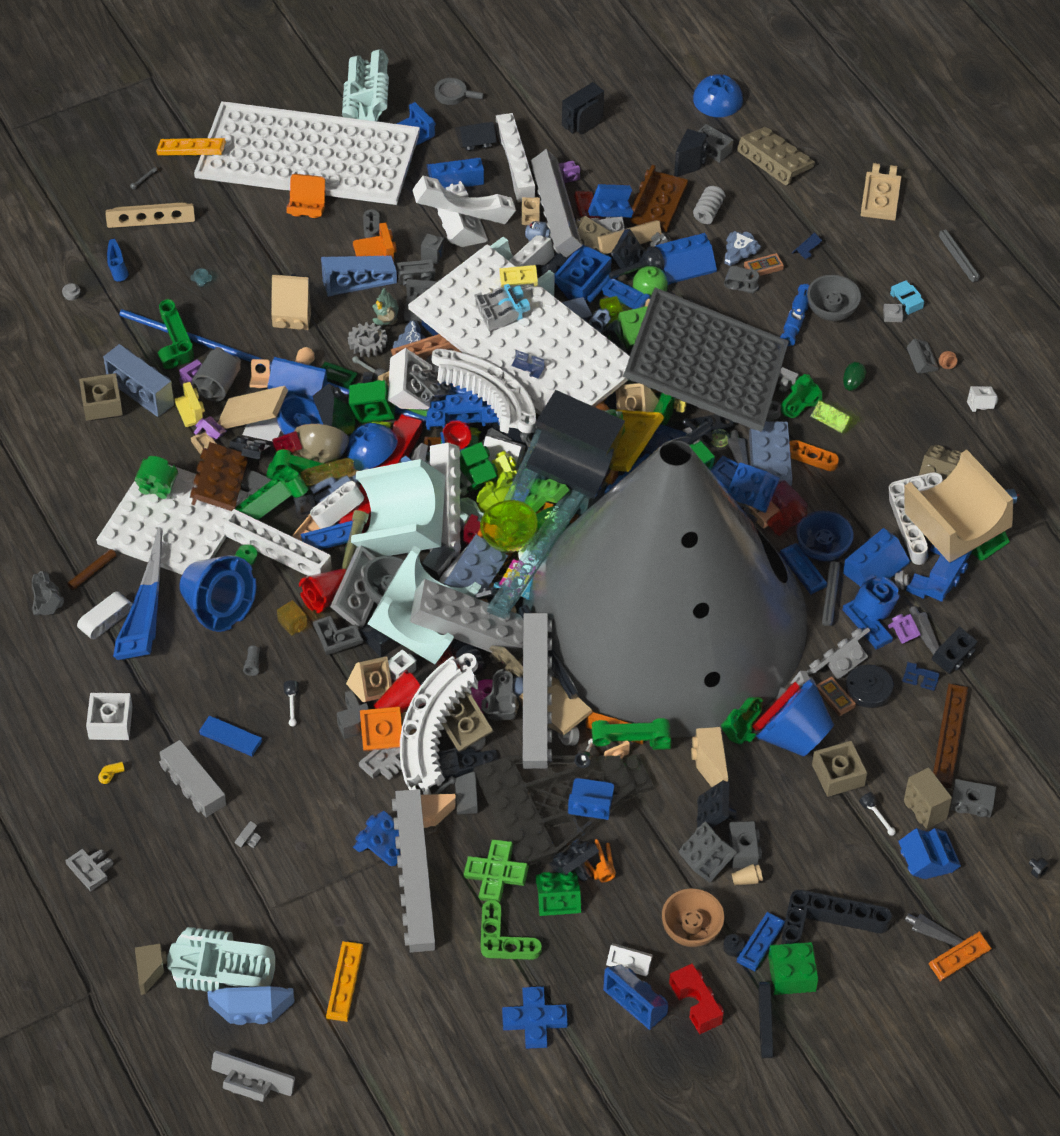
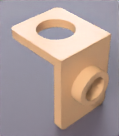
[250,359,270,388]
[604,741,630,764]

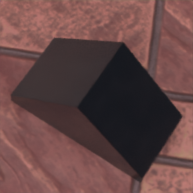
[422,542,455,581]

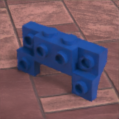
[426,394,500,430]
[906,545,972,602]

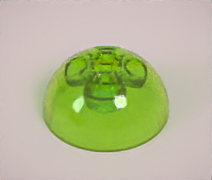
[480,500,538,553]

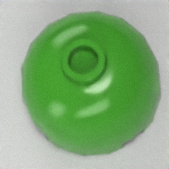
[633,266,668,297]

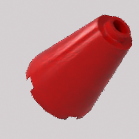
[299,569,346,613]
[374,670,427,714]

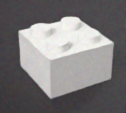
[86,693,132,740]

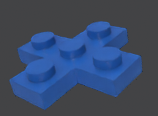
[502,987,567,1049]

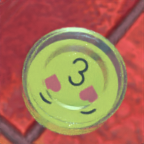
[711,429,729,447]

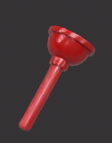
[443,420,473,449]

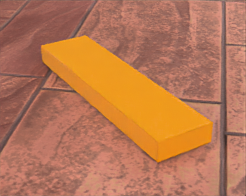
[156,138,226,155]
[326,941,363,1022]

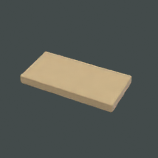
[218,386,288,429]

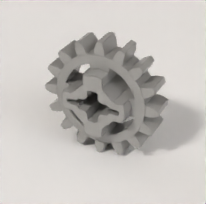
[348,322,387,357]

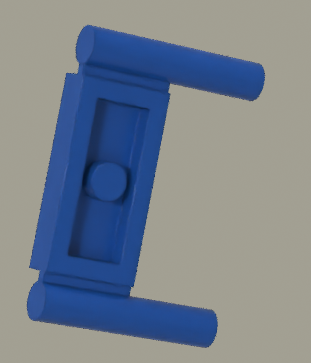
[586,275,651,309]

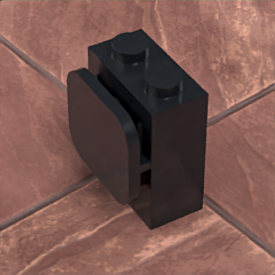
[562,82,604,134]

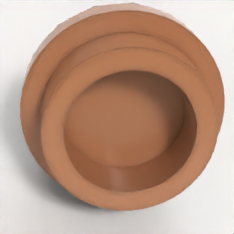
[939,351,957,369]

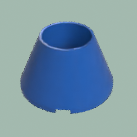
[180,555,256,632]
[756,678,834,757]

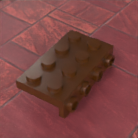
[630,165,688,232]
[189,442,248,511]

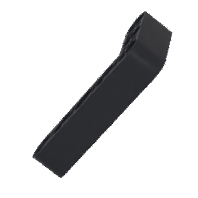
[781,890,891,945]

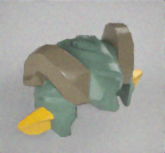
[372,288,399,326]

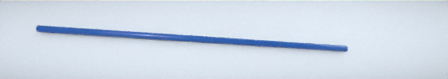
[119,309,427,424]

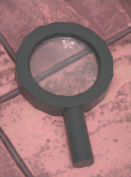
[435,78,484,105]

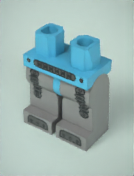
[474,284,530,331]

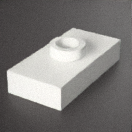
[606,943,653,977]

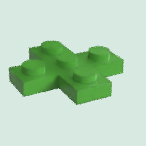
[521,479,569,514]
[464,840,529,903]

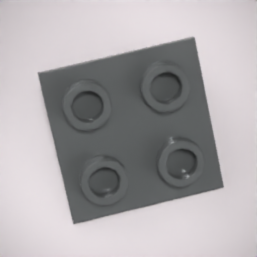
[410,370,455,402]

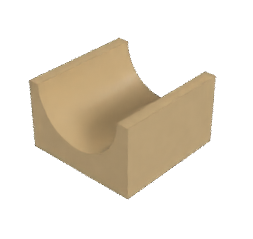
[904,450,1013,563]

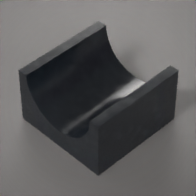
[525,389,625,499]

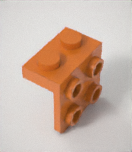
[287,174,326,218]
[353,223,397,262]

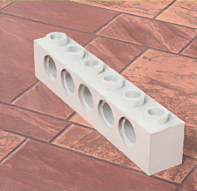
[223,509,332,576]

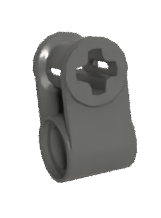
[724,266,759,293]

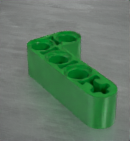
[235,468,309,520]

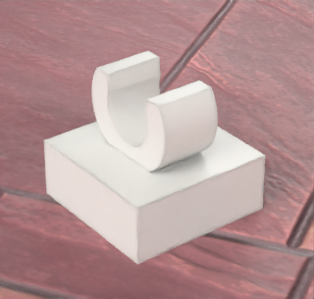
[446,181,468,197]

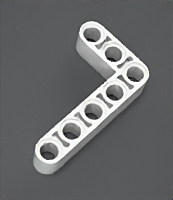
[889,472,942,565]

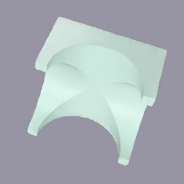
[368,546,481,664]

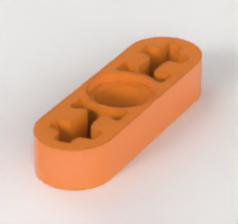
[789,440,839,471]

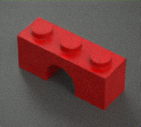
[669,963,724,1034]

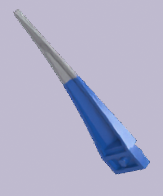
[113,527,163,660]

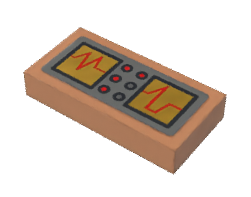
[744,253,784,278]
[816,677,856,717]

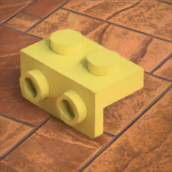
[174,382,205,427]

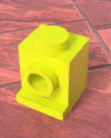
[492,451,522,477]

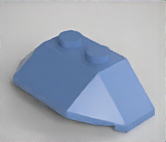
[208,986,294,1025]

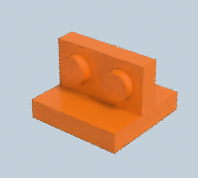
[360,707,402,751]

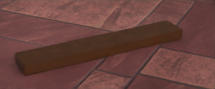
[933,683,968,788]

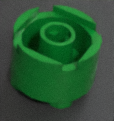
[135,456,178,499]

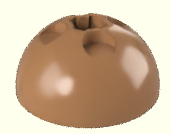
[662,889,724,947]

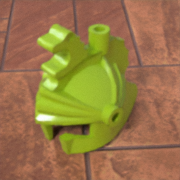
[477,471,520,517]

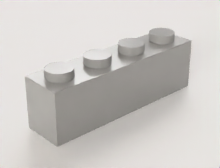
[159,740,226,817]

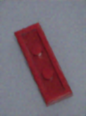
[272,431,302,452]

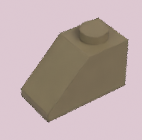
[135,944,167,995]

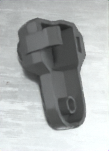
[32,571,64,616]
[481,669,519,721]

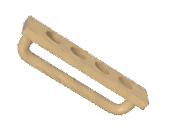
[106,203,195,228]

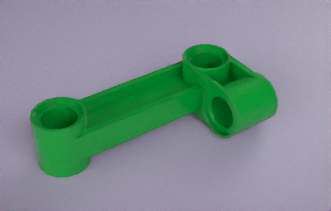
[158,299,195,369]
[266,449,346,480]
[592,718,671,750]

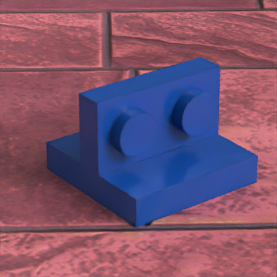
[588,184,633,218]

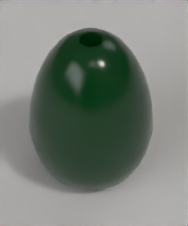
[843,362,866,391]

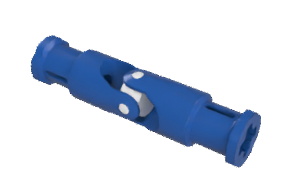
[780,284,810,346]

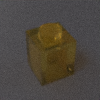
[277,600,307,636]

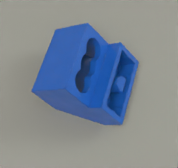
[898,828,961,879]

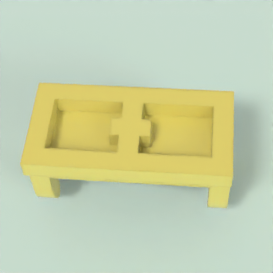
[499,265,538,287]

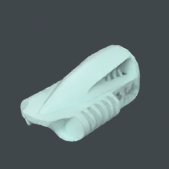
[342,49,389,122]
[167,927,275,991]

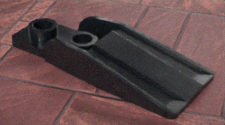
[421,747,499,783]

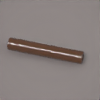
[67,549,117,590]

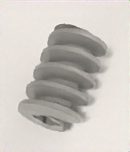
[693,186,725,224]

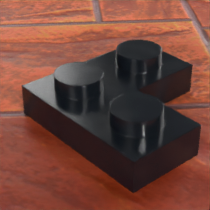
[229,436,271,459]

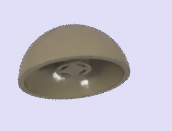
[294,424,349,464]

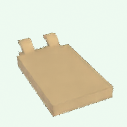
[861,163,901,221]

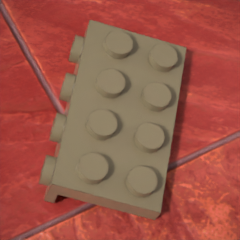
[738,127,815,185]

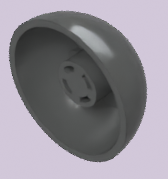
[807,275,861,321]
[363,556,404,604]

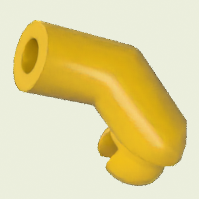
[98,762,125,784]

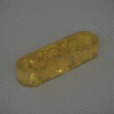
[301,458,355,485]

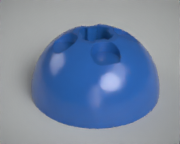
[693,74,743,117]
[277,396,323,435]
[346,423,398,471]

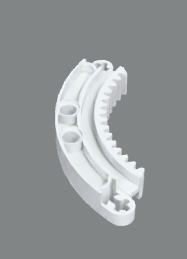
[432,349,536,433]
[400,653,478,795]

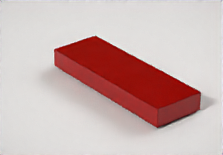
[752,682,800,731]

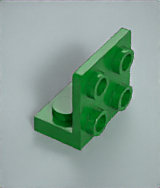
[535,871,581,916]

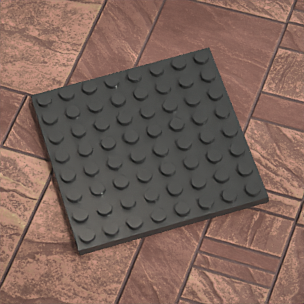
[623,287,789,432]

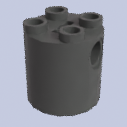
[192,347,241,401]

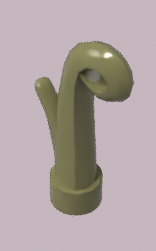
[342,510,369,570]

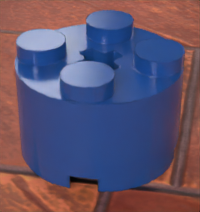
[854,575,899,621]

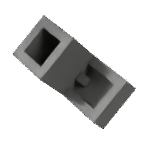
[337,690,368,739]

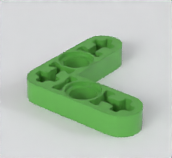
[481,900,542,959]

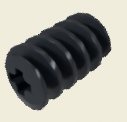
[451,639,486,676]

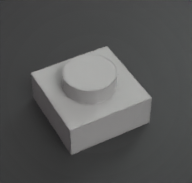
[883,304,903,322]

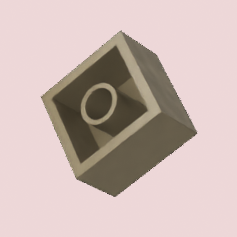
[79,373,123,421]
[812,741,867,797]
[904,767,952,829]

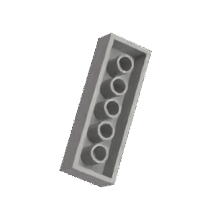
[410,579,524,660]

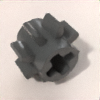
[650,232,672,246]

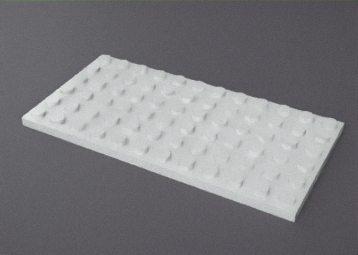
[194,101,420,205]
[408,244,630,415]

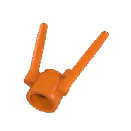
[584,839,616,883]

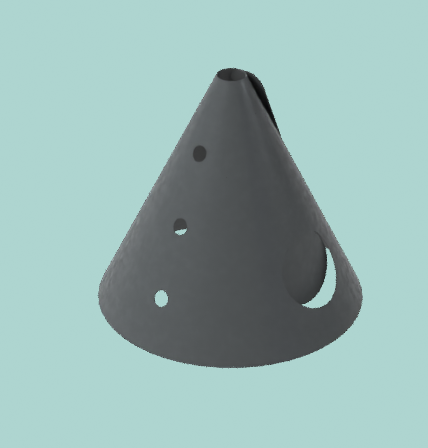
[518,436,807,738]

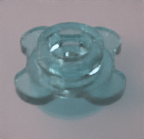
[191,268,212,286]

